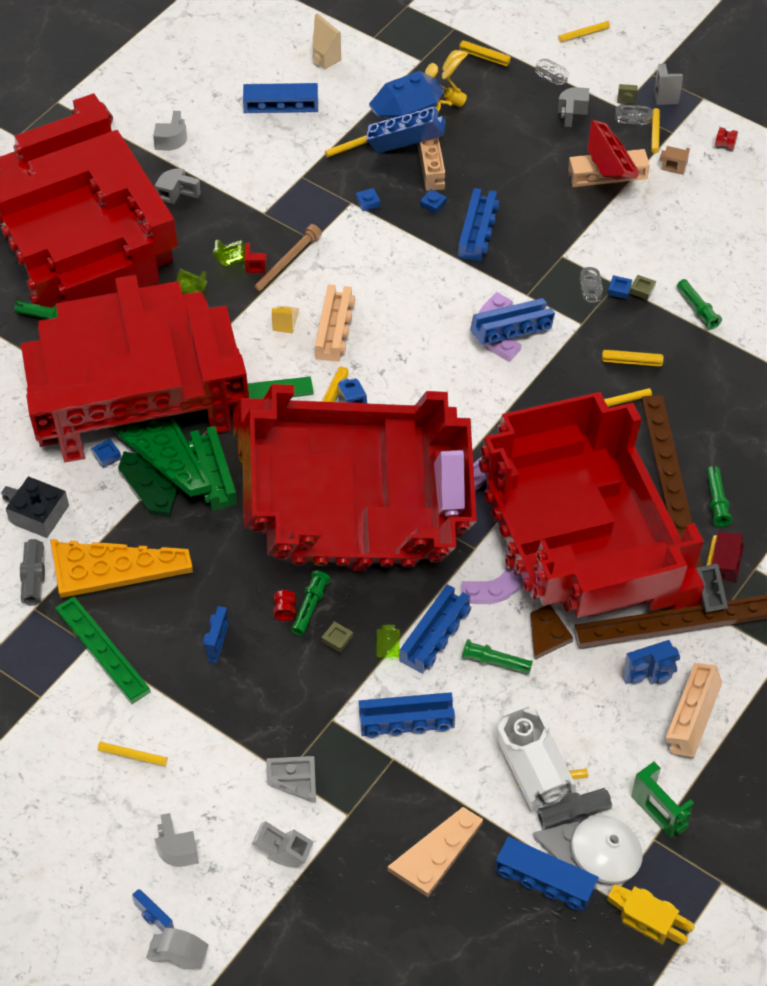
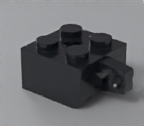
[1,476,69,538]

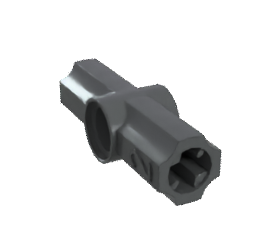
[20,539,45,606]
[537,788,612,830]

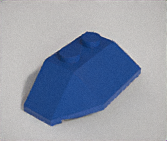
[369,71,444,118]

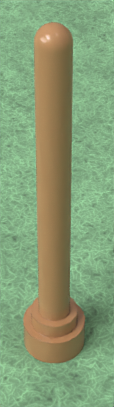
[255,224,322,291]

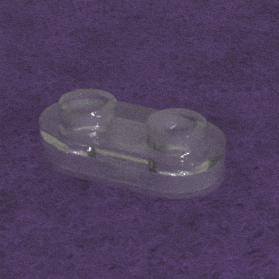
[535,58,569,85]
[615,105,653,125]
[580,267,603,302]

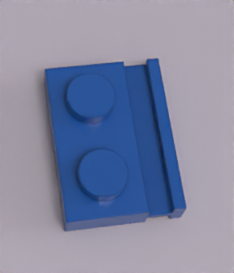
[203,606,229,663]

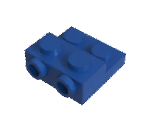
[622,640,680,685]

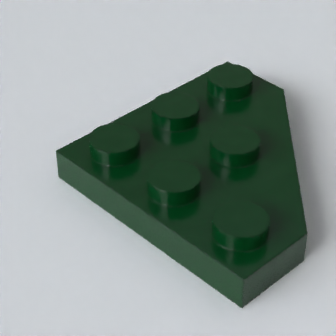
[118,451,180,518]

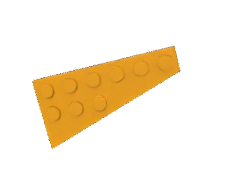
[50,539,193,598]

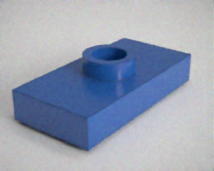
[132,889,174,932]

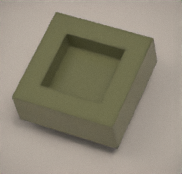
[617,84,638,104]
[629,275,656,300]
[321,621,353,653]

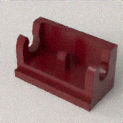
[711,532,744,583]

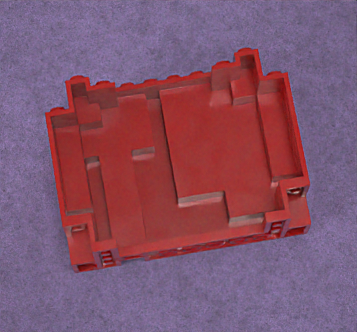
[0,93,178,308]
[21,275,249,463]
[233,384,477,572]
[479,392,705,618]

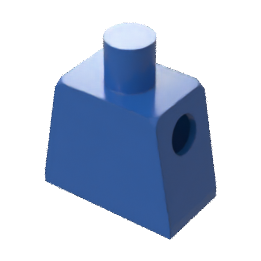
[337,378,367,403]

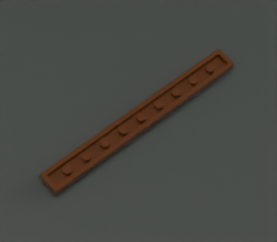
[641,395,703,568]
[574,595,767,648]

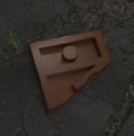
[530,604,573,660]

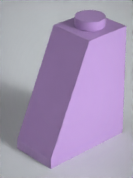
[434,450,465,518]

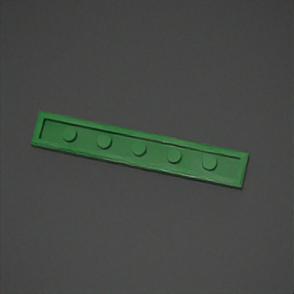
[248,376,314,399]
[55,596,151,705]

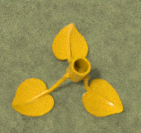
[425,50,468,113]

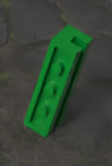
[188,426,237,511]

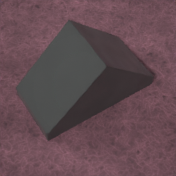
[696,564,728,613]

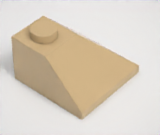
[312,13,341,70]

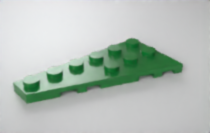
[108,415,211,497]

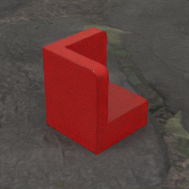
[245,243,267,274]

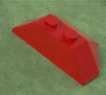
[587,120,640,180]

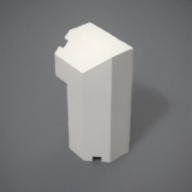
[498,704,576,811]

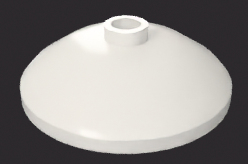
[571,816,643,884]

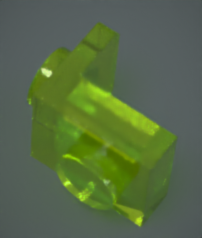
[213,239,246,266]
[175,269,207,294]
[377,625,400,657]

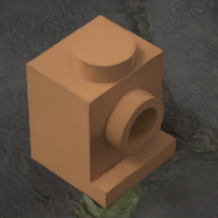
[659,146,690,175]

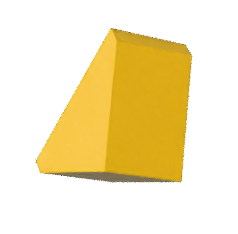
[272,305,299,334]

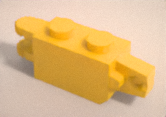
[607,885,695,945]

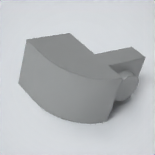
[558,87,590,127]
[153,110,187,151]
[155,169,201,204]
[154,813,199,867]
[252,821,314,867]
[146,928,209,969]

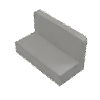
[654,64,683,105]

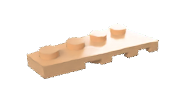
[388,807,483,897]

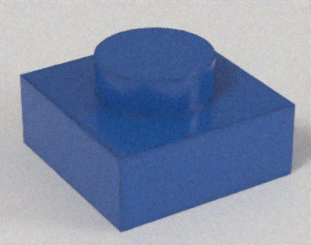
[356,188,380,211]
[420,189,447,214]
[608,275,632,299]
[92,439,122,467]

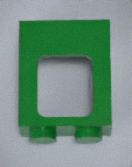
[631,761,694,838]

